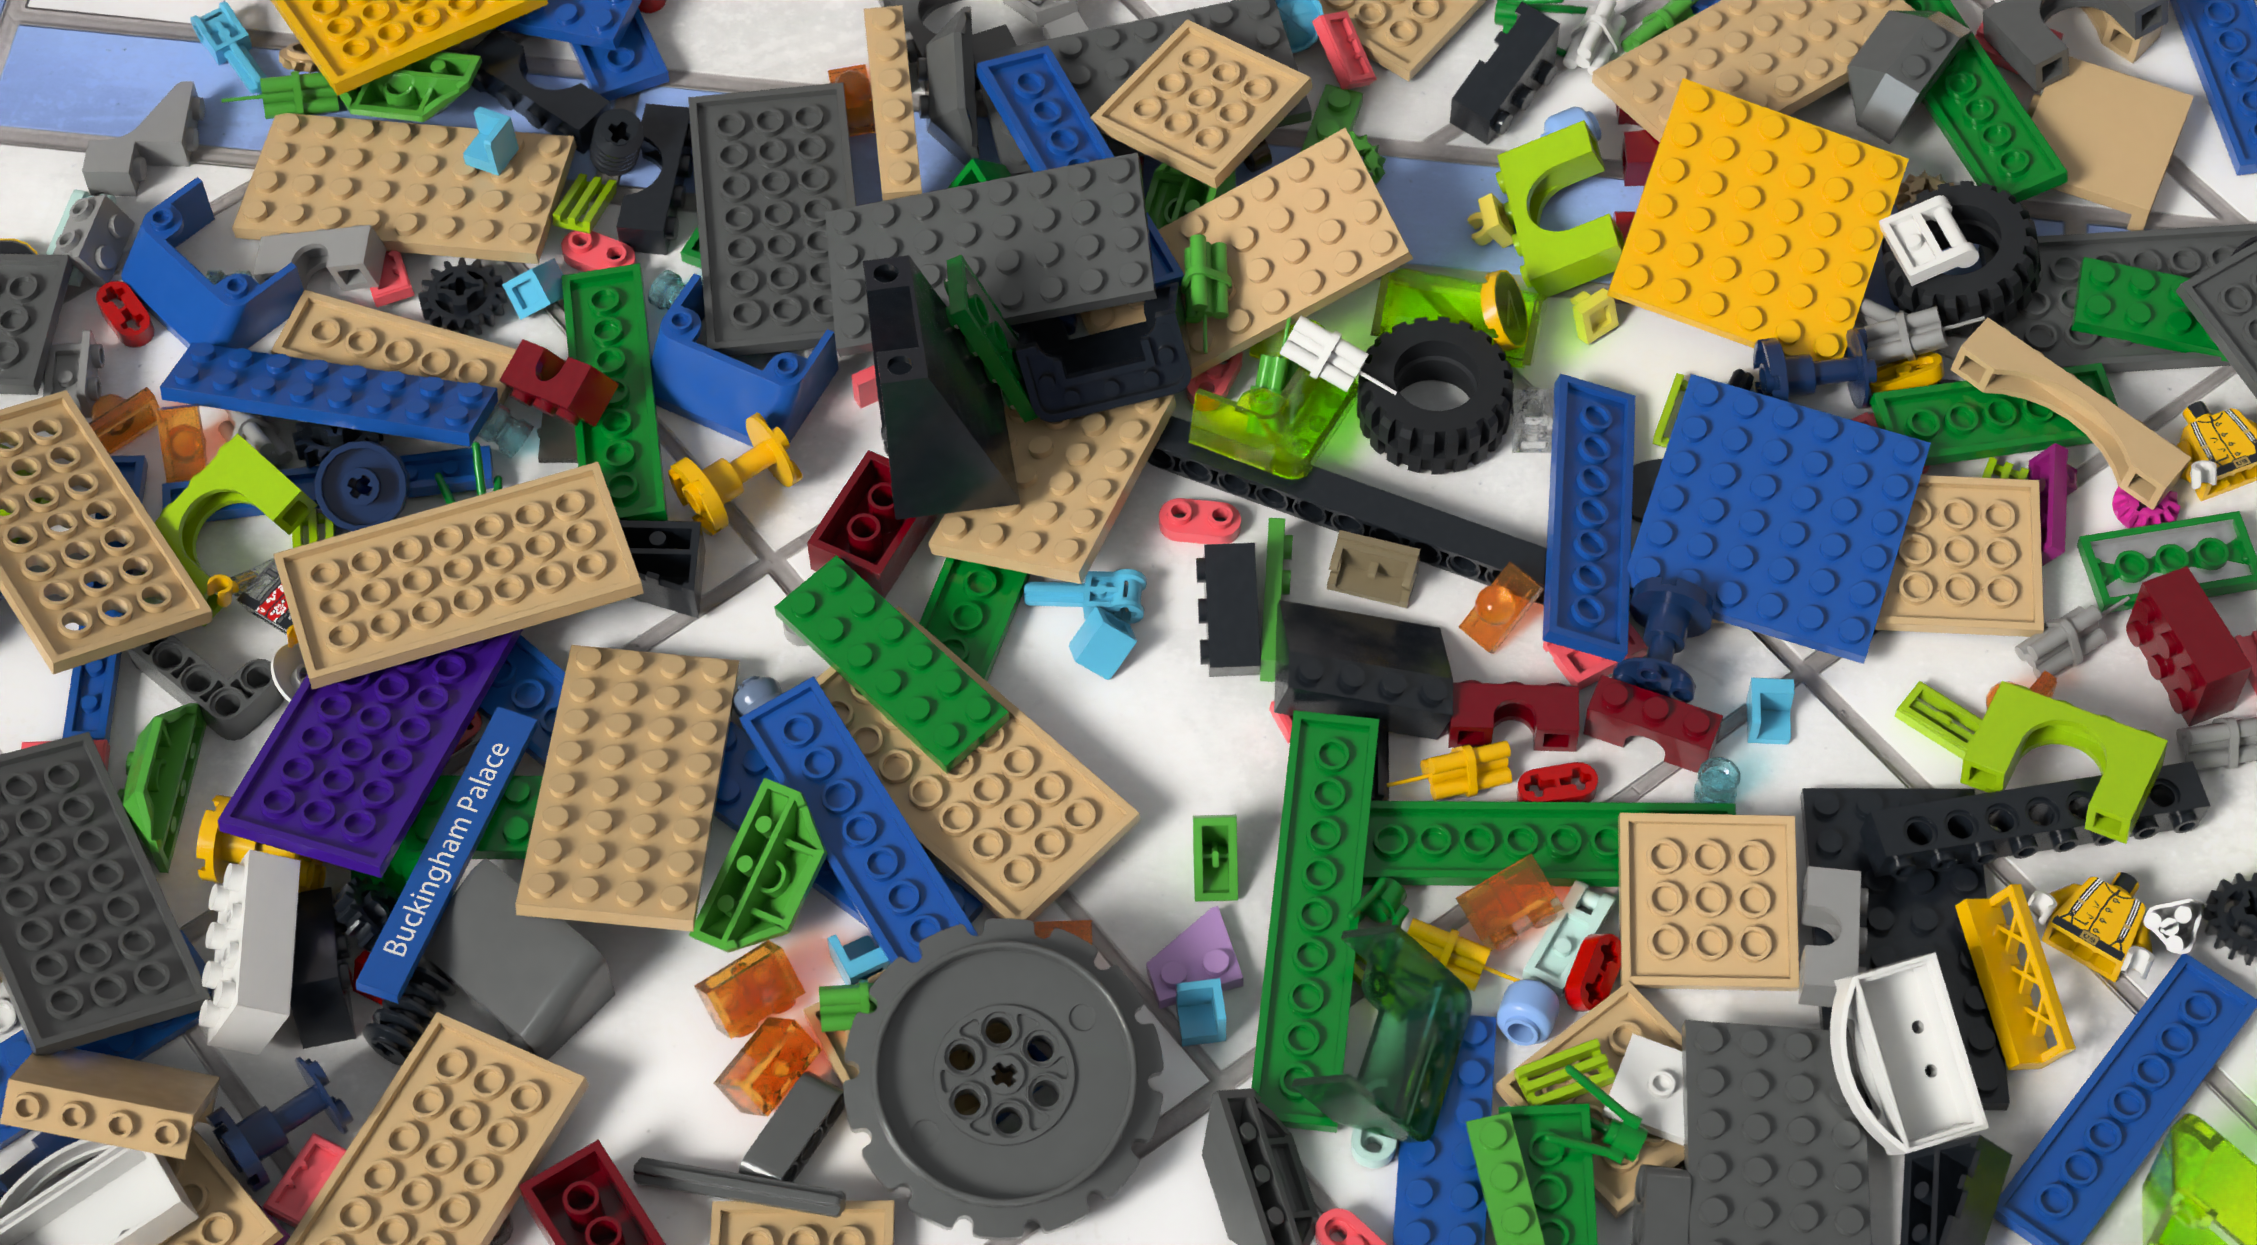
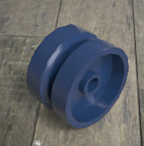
[314,441,411,531]

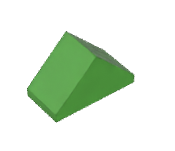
[1193,815,1238,902]

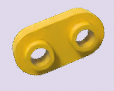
[1869,352,1945,395]

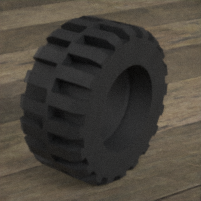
[1882,181,2041,337]
[1357,316,1514,475]

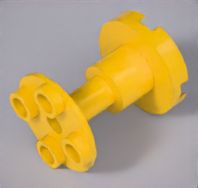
[668,412,803,536]
[196,795,326,893]

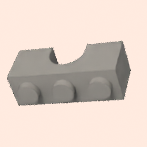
[253,225,386,291]
[1798,866,1868,1007]

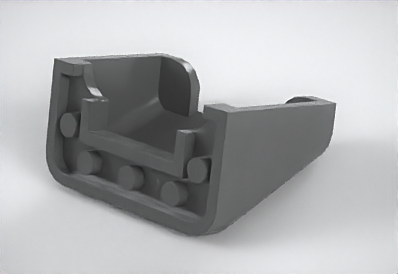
[417,859,616,1060]

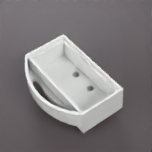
[199,849,300,1055]
[1830,953,1989,1155]
[0,1139,199,1245]

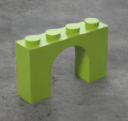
[1496,120,1625,300]
[142,433,317,627]
[1960,681,2168,844]

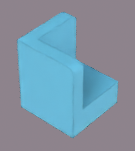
[463,106,519,176]
[502,258,563,320]
[1069,605,1137,680]
[1746,678,1795,745]
[827,934,890,985]
[1176,978,1226,1047]

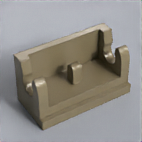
[1327,530,1420,608]

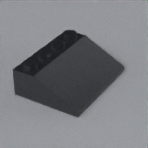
[1274,600,1453,740]

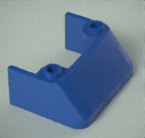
[121,177,304,349]
[651,273,839,447]

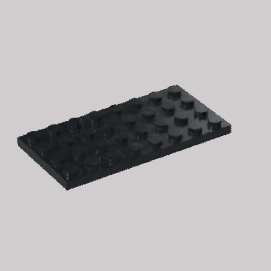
[1800,788,2010,1110]

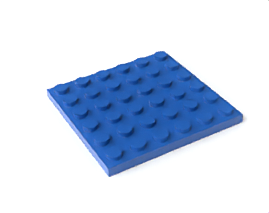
[1627,374,1931,664]

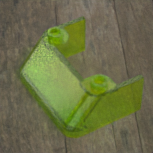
[1370,267,1549,368]
[1189,319,1358,479]
[2142,1113,2257,1245]

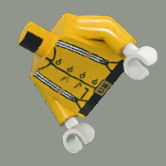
[2176,401,2257,502]
[2027,872,2154,983]

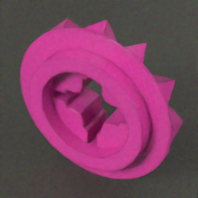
[2112,486,2181,528]

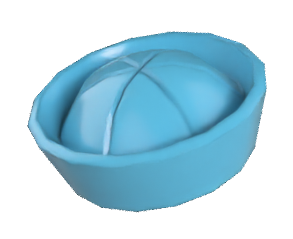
[1275,0,1324,54]

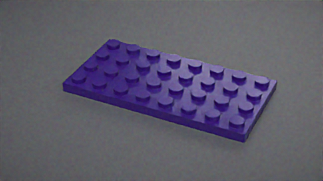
[218,628,524,878]

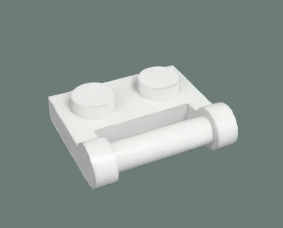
[1879,195,1979,286]

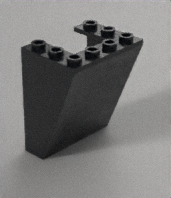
[863,255,1020,520]

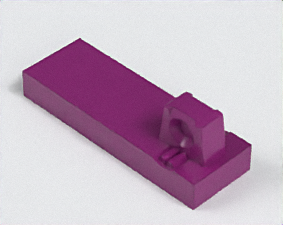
[2028,443,2078,566]

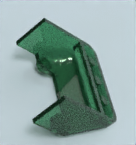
[1292,925,1472,1143]

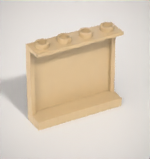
[2027,56,2194,231]
[0,1048,220,1159]

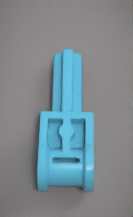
[190,0,267,95]
[1024,569,1147,624]

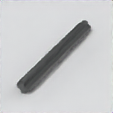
[633,1157,846,1218]

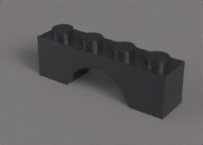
[466,29,611,154]
[616,103,693,255]

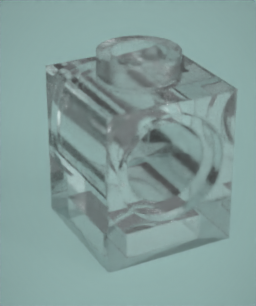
[1510,387,1555,453]

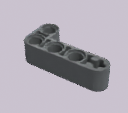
[127,635,284,741]

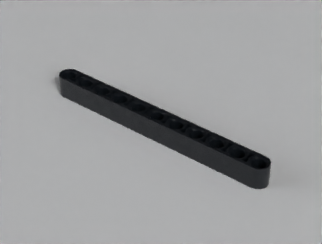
[1147,416,1547,605]

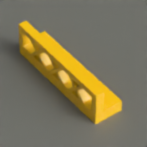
[1955,884,2076,1070]

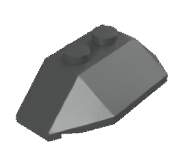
[917,7,979,166]
[1847,10,1972,144]
[1202,1088,1319,1245]

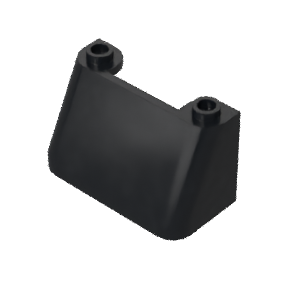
[1016,282,1192,422]

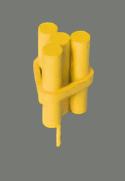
[1386,740,1512,801]
[1396,918,1520,991]

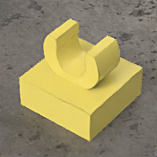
[1467,193,1515,248]
[1570,288,1619,345]

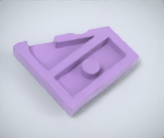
[1146,906,1243,1009]

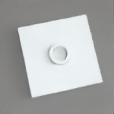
[1602,1034,1685,1146]

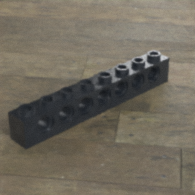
[1859,761,2211,878]

